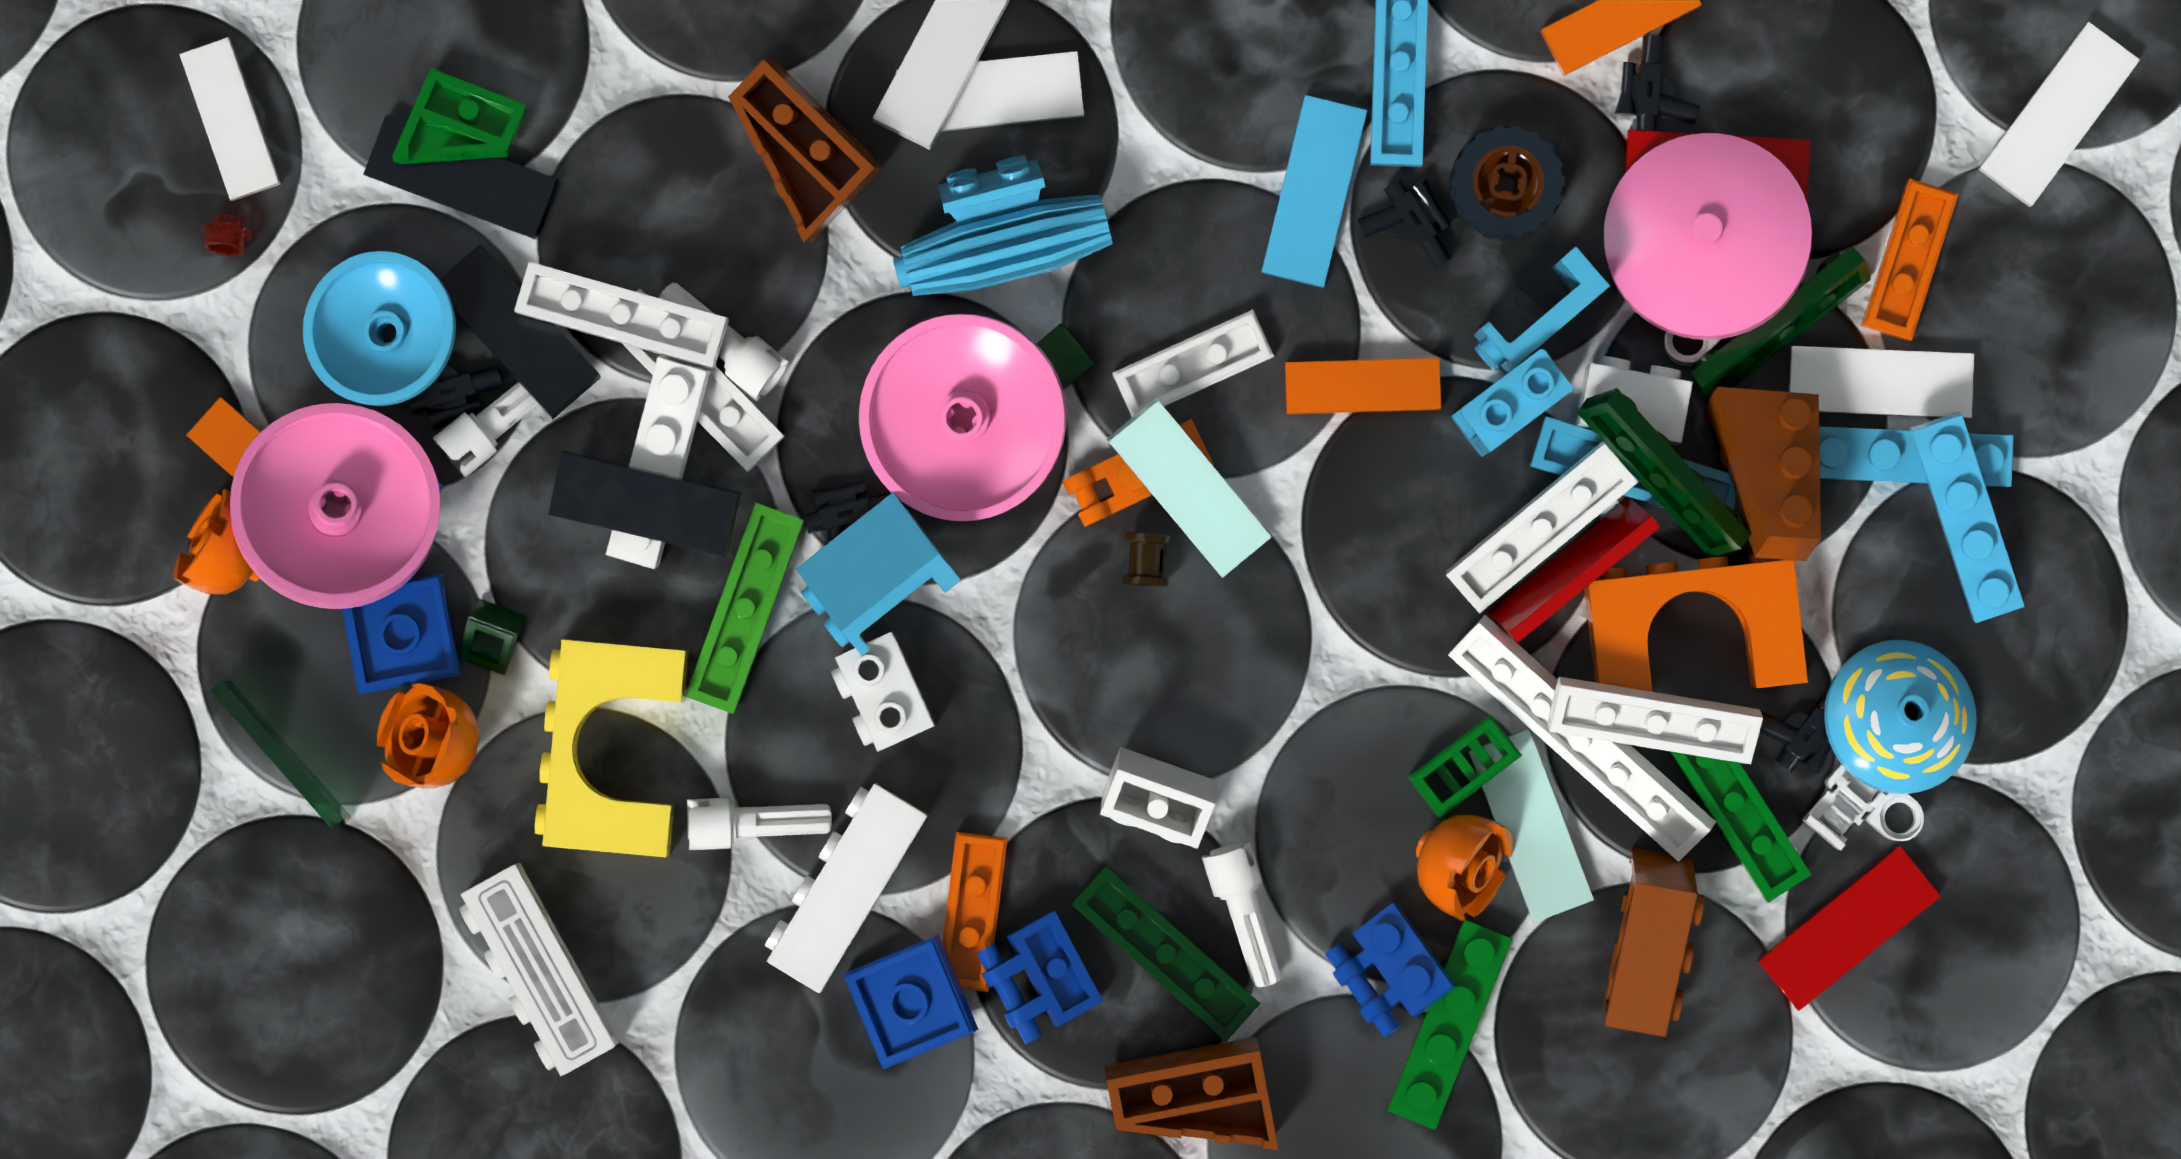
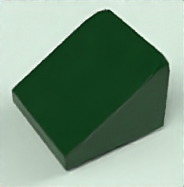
[1036,323,1094,390]
[458,600,526,675]

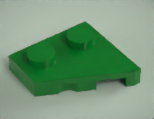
[392,68,527,164]

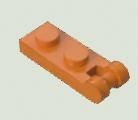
[1062,419,1214,528]

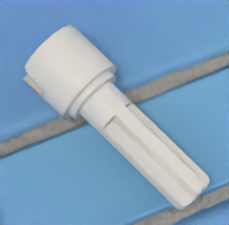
[659,282,789,401]
[433,382,538,478]
[687,798,832,850]
[1201,841,1281,988]

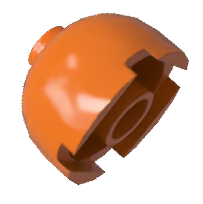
[173,489,260,595]
[377,683,479,789]
[1416,814,1513,920]

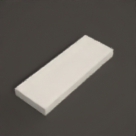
[873,0,1010,150]
[1978,22,2140,207]
[896,51,1084,132]
[1788,346,1974,419]

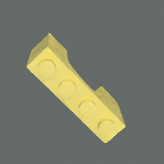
[535,640,689,857]

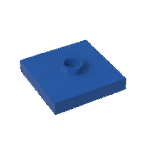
[342,574,462,695]
[843,934,979,1069]

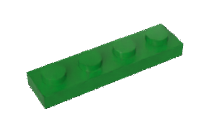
[1669,751,1812,903]
[1386,920,1512,1130]

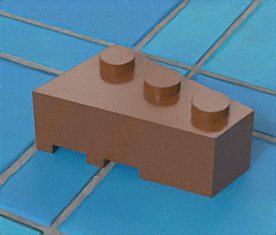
[728,59,884,243]
[1703,387,1821,561]
[1104,1037,1279,1150]

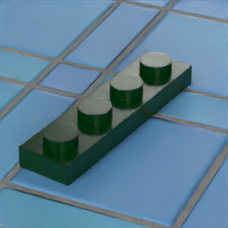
[1690,246,1871,403]
[1576,388,1751,558]
[1072,866,1260,1042]

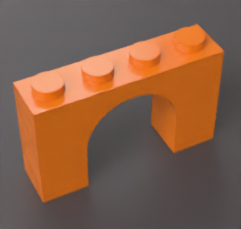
[1584,553,1808,692]

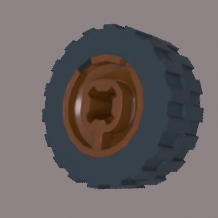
[1449,125,1565,241]

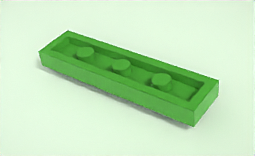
[685,502,805,714]

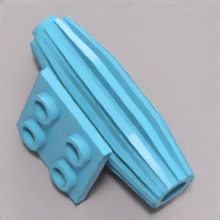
[893,156,1113,296]

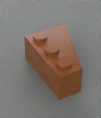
[1603,847,1705,1037]

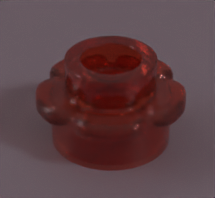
[201,215,252,256]

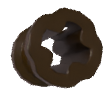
[1122,532,1171,587]

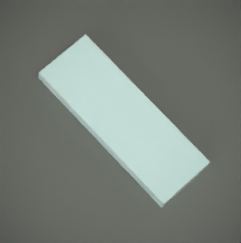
[1107,398,1271,578]
[1468,729,1594,923]

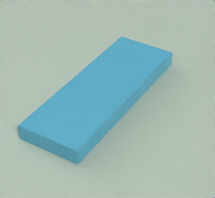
[1261,95,1367,288]

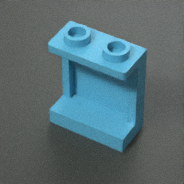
[1474,247,1610,373]
[1450,349,1574,457]
[796,492,961,656]

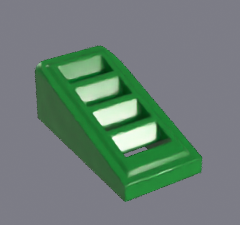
[1408,715,1522,819]

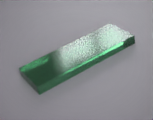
[210,680,352,829]

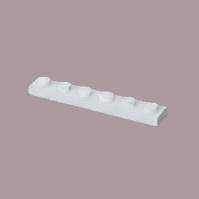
[1448,615,1716,862]

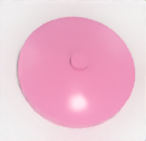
[1604,133,1812,340]
[859,314,1067,521]
[230,403,440,609]

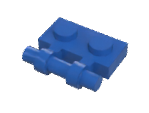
[1325,903,1457,1038]
[976,911,1103,1044]

